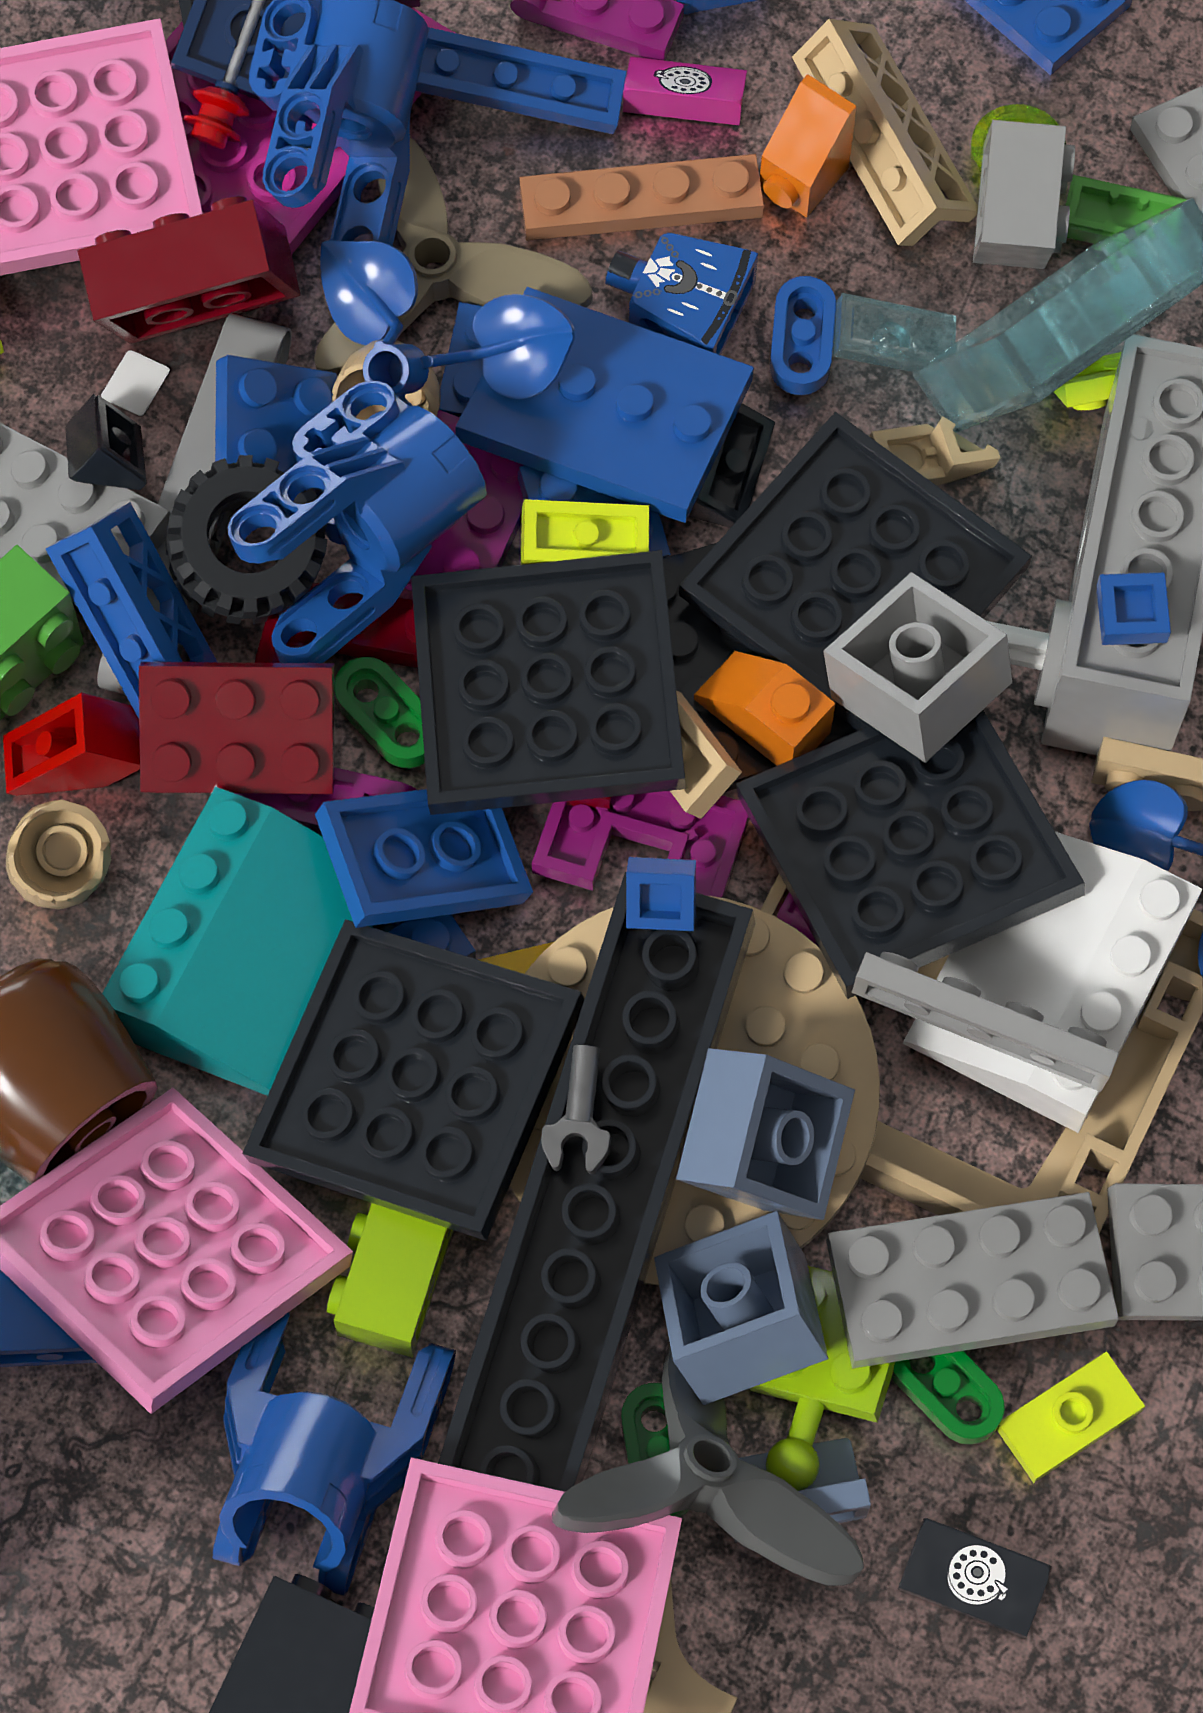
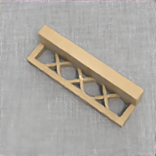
[792,19,978,246]

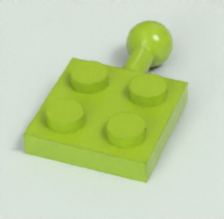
[750,1266,895,1491]

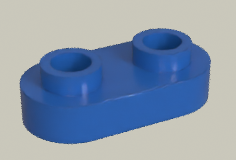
[770,276,836,395]

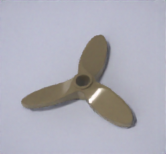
[314,137,593,375]

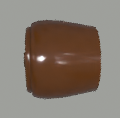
[0,958,158,1185]

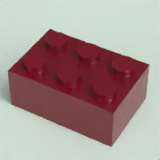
[77,196,301,344]

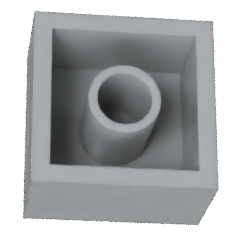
[973,120,1075,269]
[823,572,1012,762]

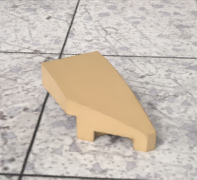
[869,416,1000,486]

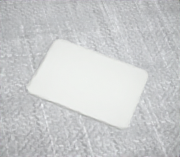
[101,350,170,416]

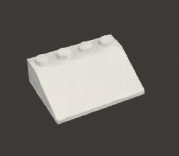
[903,832,1202,1133]

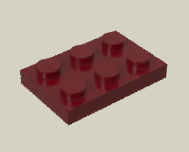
[139,662,334,794]

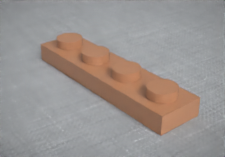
[519,154,764,241]

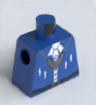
[605,232,758,355]

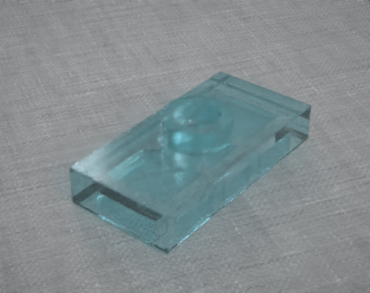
[833,293,956,379]

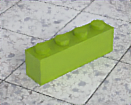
[327,1203,453,1358]

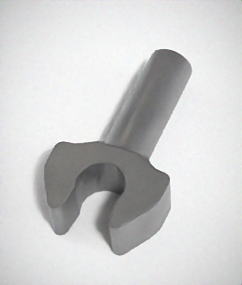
[541,1045,612,1175]

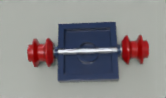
[171,0,306,149]

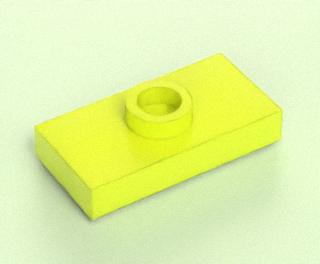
[997,1351,1145,1483]

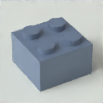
[676,1048,855,1220]
[654,1211,828,1405]

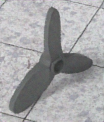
[552,1341,864,1586]

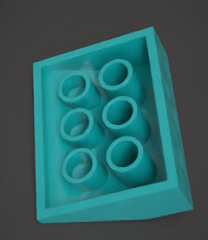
[102,786,377,1096]

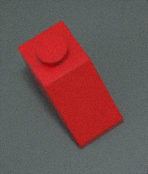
[3,692,140,796]

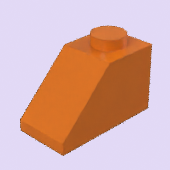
[760,74,857,218]
[694,651,836,766]

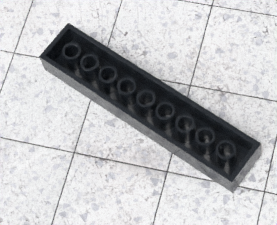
[438,872,756,1492]

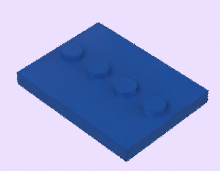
[455,287,754,523]

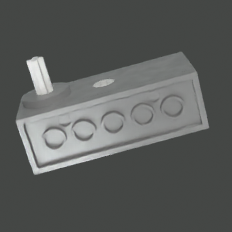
[987,333,1203,755]

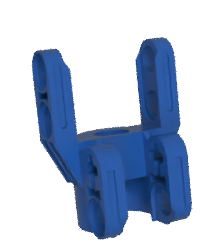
[249,0,429,246]
[227,381,487,663]
[213,1312,456,1596]

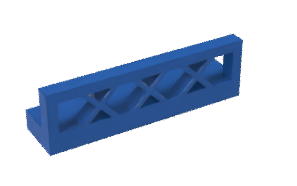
[46,502,217,718]

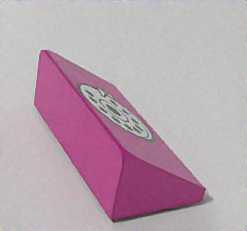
[623,57,747,126]

